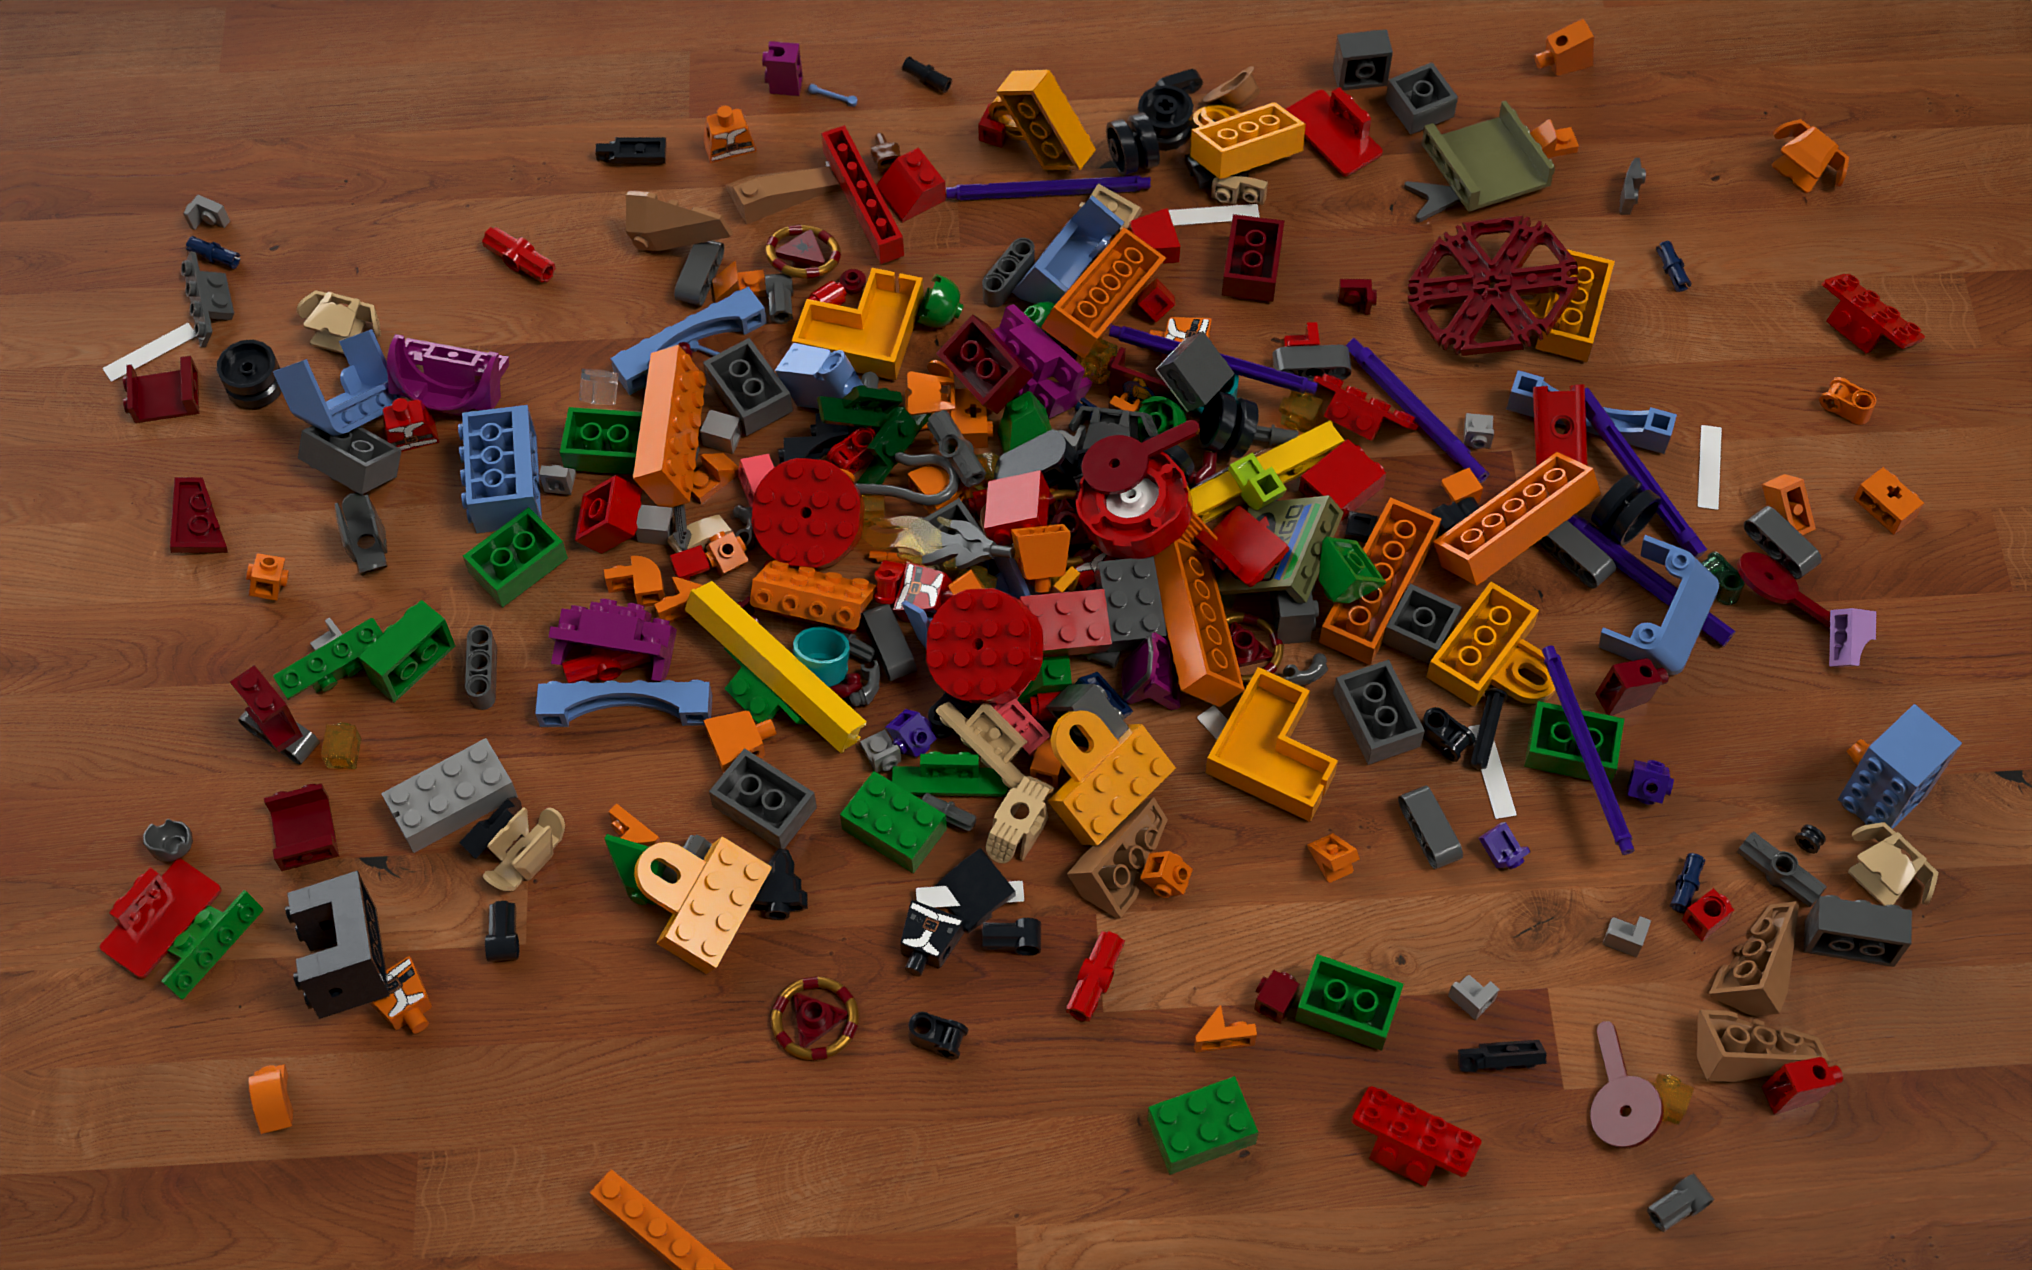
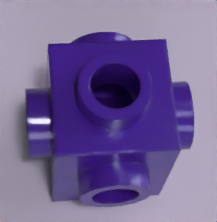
[885,709,937,757]
[1627,760,1674,805]

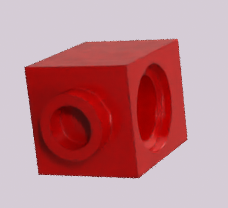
[1682,888,1734,942]

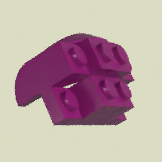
[993,304,1093,418]
[387,334,509,416]
[548,599,677,681]

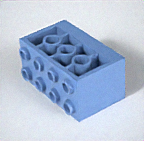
[458,405,542,533]
[1838,704,1962,829]

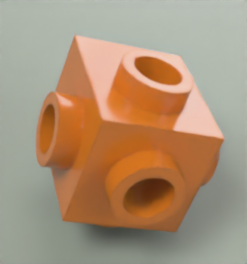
[705,531,748,577]
[246,553,289,600]
[1140,851,1193,898]

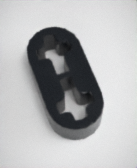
[1154,69,1203,95]

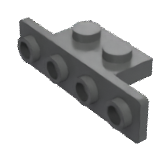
[181,251,234,347]

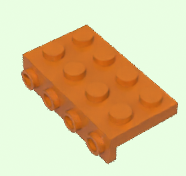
[750,560,877,630]

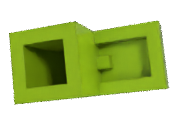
[1228,452,1287,510]

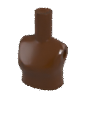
[871,133,901,172]

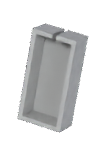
[381,738,518,853]

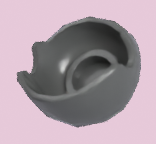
[143,819,193,862]

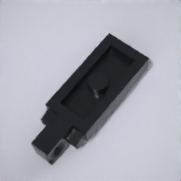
[595,137,667,164]
[1458,1040,1546,1072]

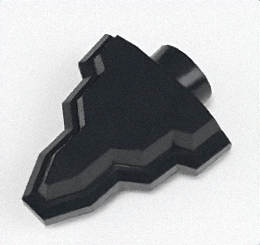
[751,849,808,920]

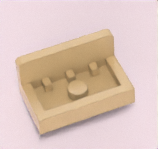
[1079,184,1142,235]

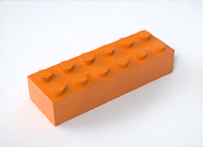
[1041,227,1166,359]
[633,345,707,508]
[1433,452,1601,586]
[1319,497,1441,665]
[1154,539,1245,707]

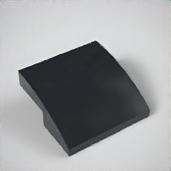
[934,848,1016,933]

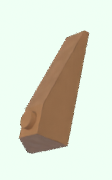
[725,166,839,224]
[626,191,733,251]
[1067,797,1168,918]

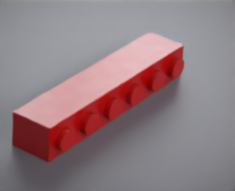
[821,125,904,264]

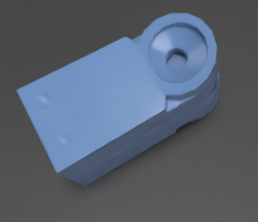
[775,343,863,409]

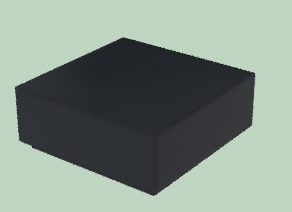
[1344,511,1377,543]

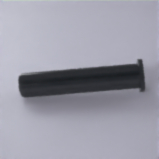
[1470,688,1508,770]

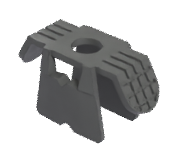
[1069,406,1158,449]
[334,493,388,574]

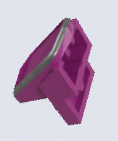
[1121,632,1181,711]

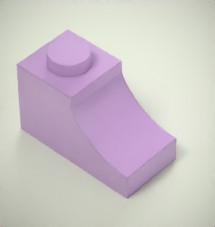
[1829,608,1876,667]

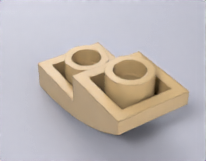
[1211,176,1268,205]
[667,514,732,553]

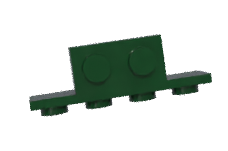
[817,385,905,430]
[857,407,933,485]

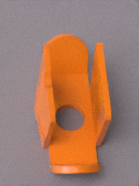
[1772,119,1849,193]
[905,360,955,444]

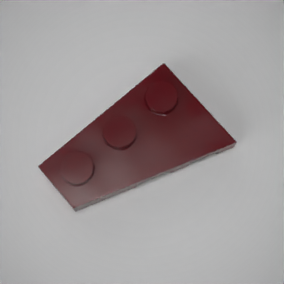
[170,477,228,553]

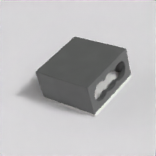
[1155,331,1235,412]

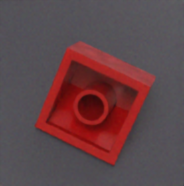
[876,147,946,222]

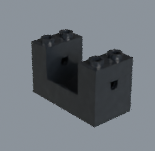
[285,870,390,1019]

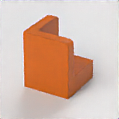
[1441,468,1483,505]

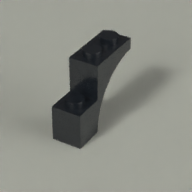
[779,413,850,464]

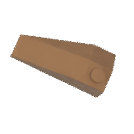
[1709,901,1799,1016]
[1697,1010,1830,1082]

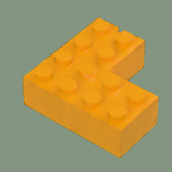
[792,268,924,380]
[1205,667,1338,822]

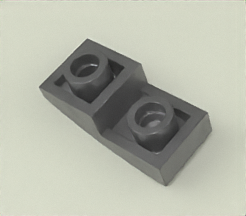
[1620,158,1646,215]

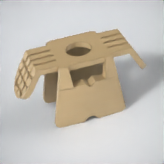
[297,290,381,354]
[986,776,1054,863]
[483,807,565,891]
[1848,822,1939,906]

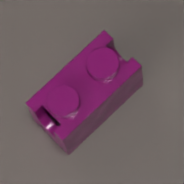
[762,41,803,96]

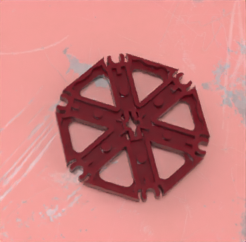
[1408,216,1579,356]

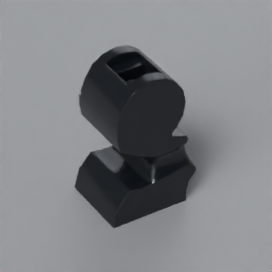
[1431,497,1480,539]

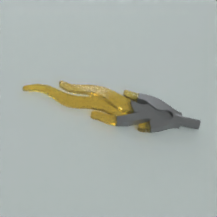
[861,515,1015,570]

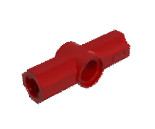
[482,227,556,283]
[562,637,651,683]
[1066,931,1125,1022]

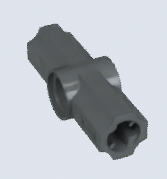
[926,410,986,488]
[1737,831,1827,907]

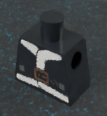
[900,900,965,977]

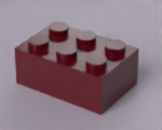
[1222,214,1285,302]
[936,314,1034,414]

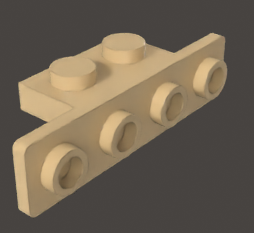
[935,702,1028,789]

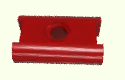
[1533,384,1588,467]

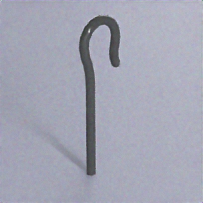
[855,452,960,506]

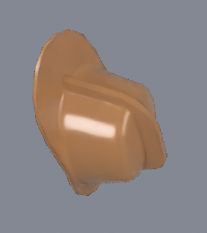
[1203,66,1260,108]

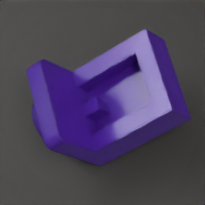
[1478,822,1531,870]

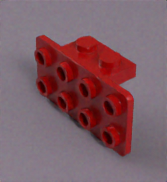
[1285,87,1383,177]
[1822,274,1925,354]
[1313,373,1419,441]
[1196,506,1290,587]
[100,859,222,979]
[1351,1086,1482,1187]

